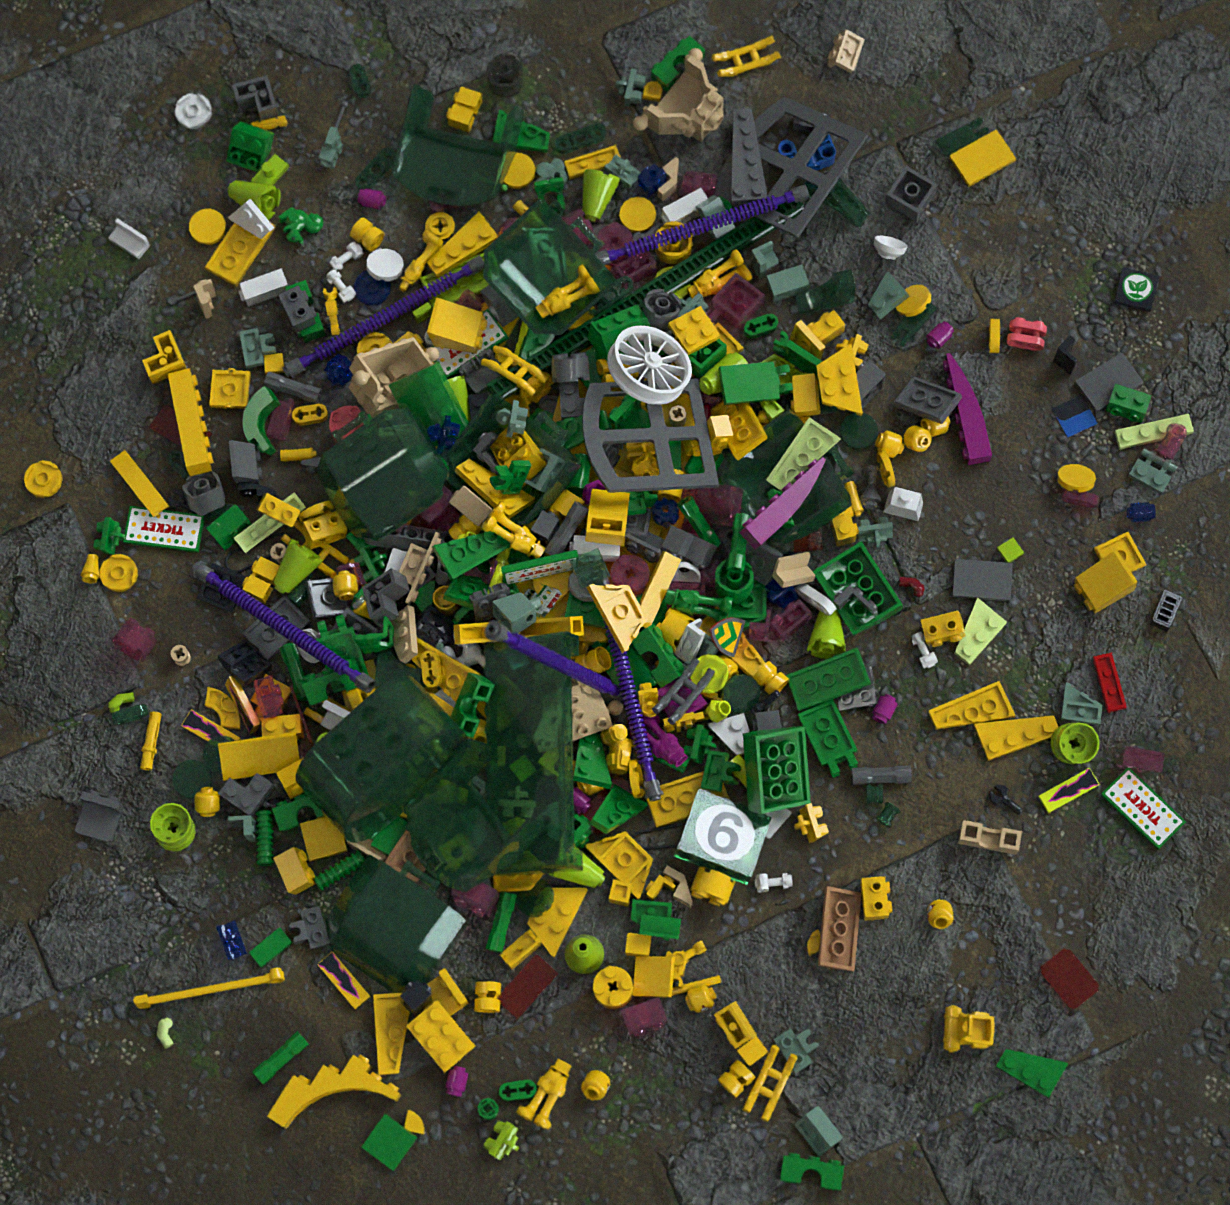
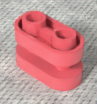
[1006,317,1047,351]

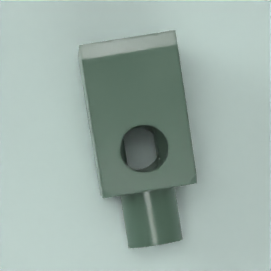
[492,593,542,633]

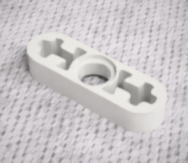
[795,583,837,616]

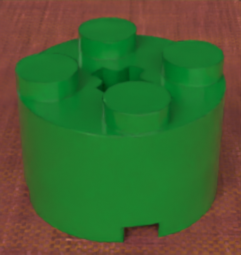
[715,559,754,604]

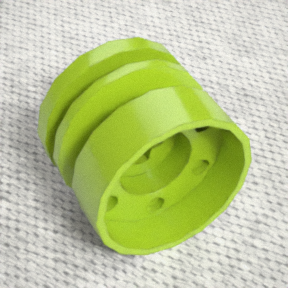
[1050,722,1100,764]
[150,803,196,852]

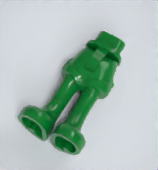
[663,589,733,623]

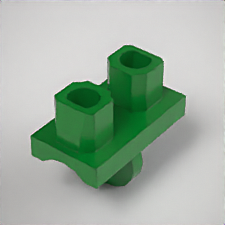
[93,517,125,555]
[354,547,387,583]
[684,725,716,764]

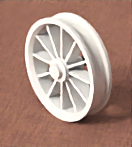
[607,326,692,405]

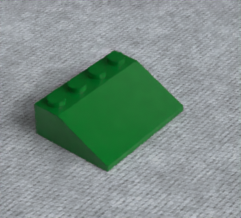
[388,361,472,447]
[812,541,903,636]
[743,726,811,814]

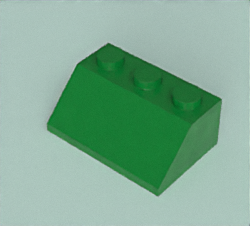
[588,305,653,361]

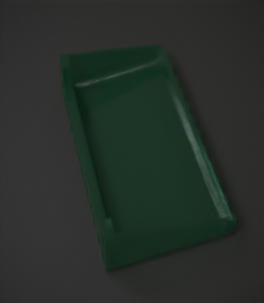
[484,631,583,877]

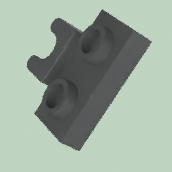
[288,906,330,950]

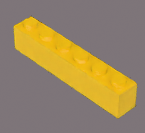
[168,368,214,476]

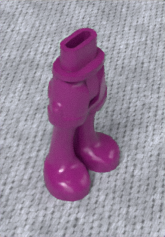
[629,715,688,767]

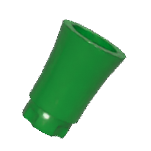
[564,453,591,497]

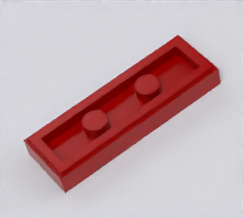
[1092,652,1127,713]

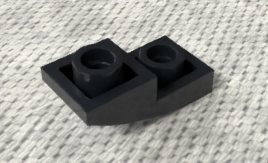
[238,483,278,502]

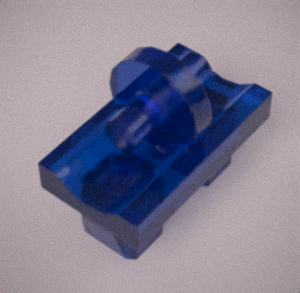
[427,415,460,454]
[216,920,247,961]

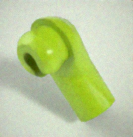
[108,692,134,714]

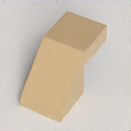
[658,157,679,202]
[663,866,692,908]

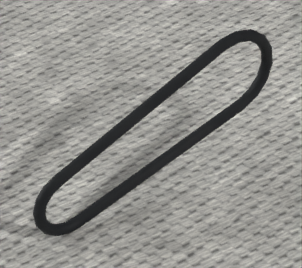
[224,532,291,573]
[632,821,691,850]

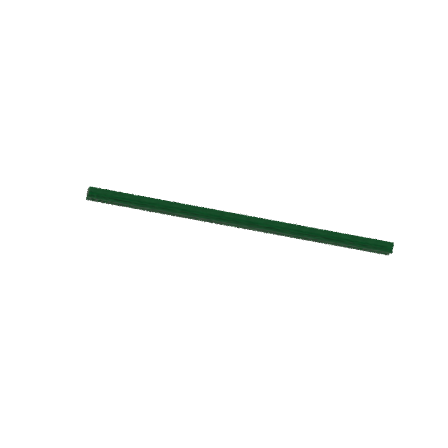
[486,201,804,404]

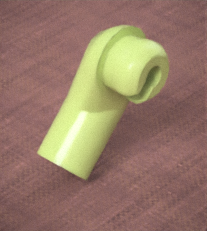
[156,1018,174,1049]

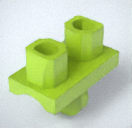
[484,1121,519,1161]

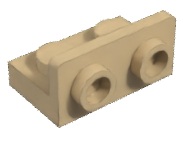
[827,30,864,73]
[194,279,216,319]

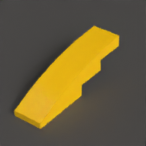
[110,450,169,517]

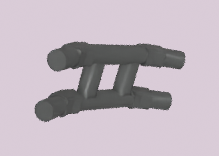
[652,657,715,725]

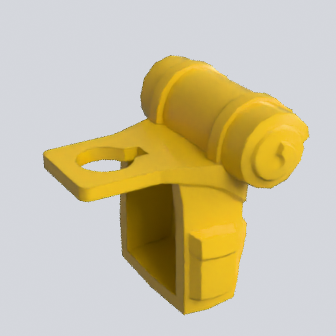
[600,724,650,775]
[943,1005,994,1052]

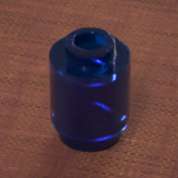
[1126,502,1156,522]

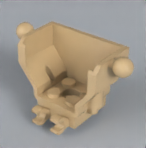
[633,48,724,142]
[349,337,439,428]
[516,663,623,753]

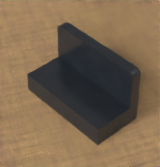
[1053,335,1077,375]

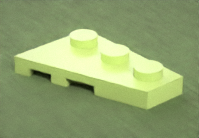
[954,598,1007,666]

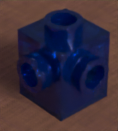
[637,164,667,196]
[323,354,353,386]
[652,497,680,529]
[765,579,798,609]

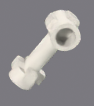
[329,242,364,270]
[326,270,356,303]
[911,632,938,669]
[755,873,792,892]

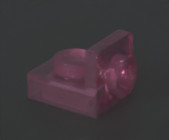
[698,559,720,589]

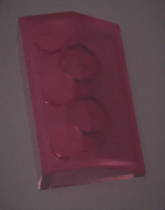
[681,484,743,527]

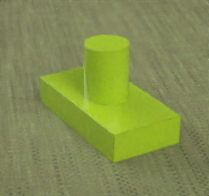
[251,154,289,185]

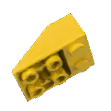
[490,427,547,486]
[585,489,630,546]

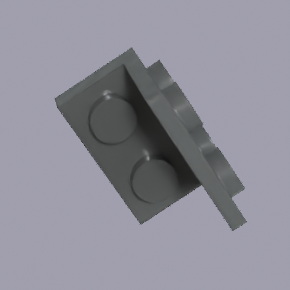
[625,532,667,563]

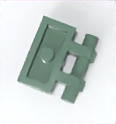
[1128,448,1178,495]

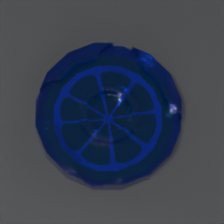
[354,270,391,306]

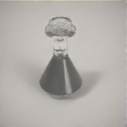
[859,465,882,509]

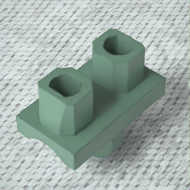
[615,68,646,107]
[604,155,642,189]
[679,293,710,317]
[496,400,528,438]
[858,517,893,548]

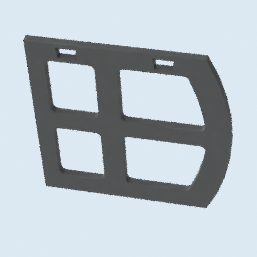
[715,97,868,238]
[582,379,719,493]

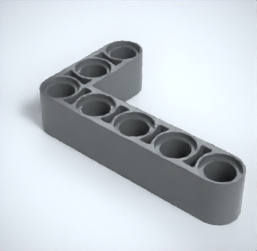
[364,520,454,586]

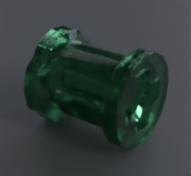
[875,802,901,828]

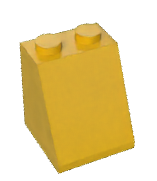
[427,298,487,354]
[1074,550,1137,614]

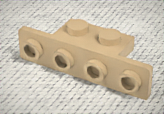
[399,532,442,605]

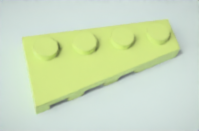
[766,417,841,492]

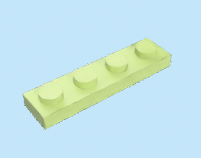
[1114,414,1194,450]
[234,492,306,553]

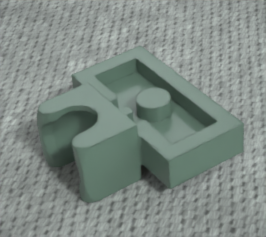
[319,126,343,169]
[239,328,277,369]
[774,1028,820,1073]

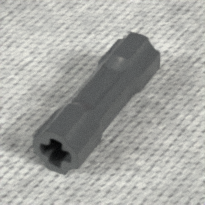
[264,372,322,404]
[545,501,589,555]
[852,765,912,785]

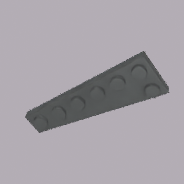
[731,108,767,205]

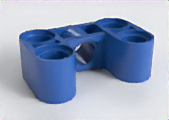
[778,134,836,171]

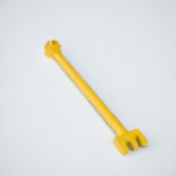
[133,968,285,1009]

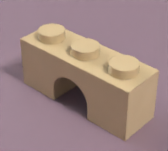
[958,820,1022,855]

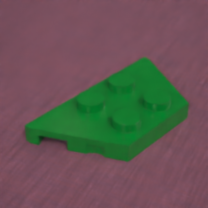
[727,580,766,632]

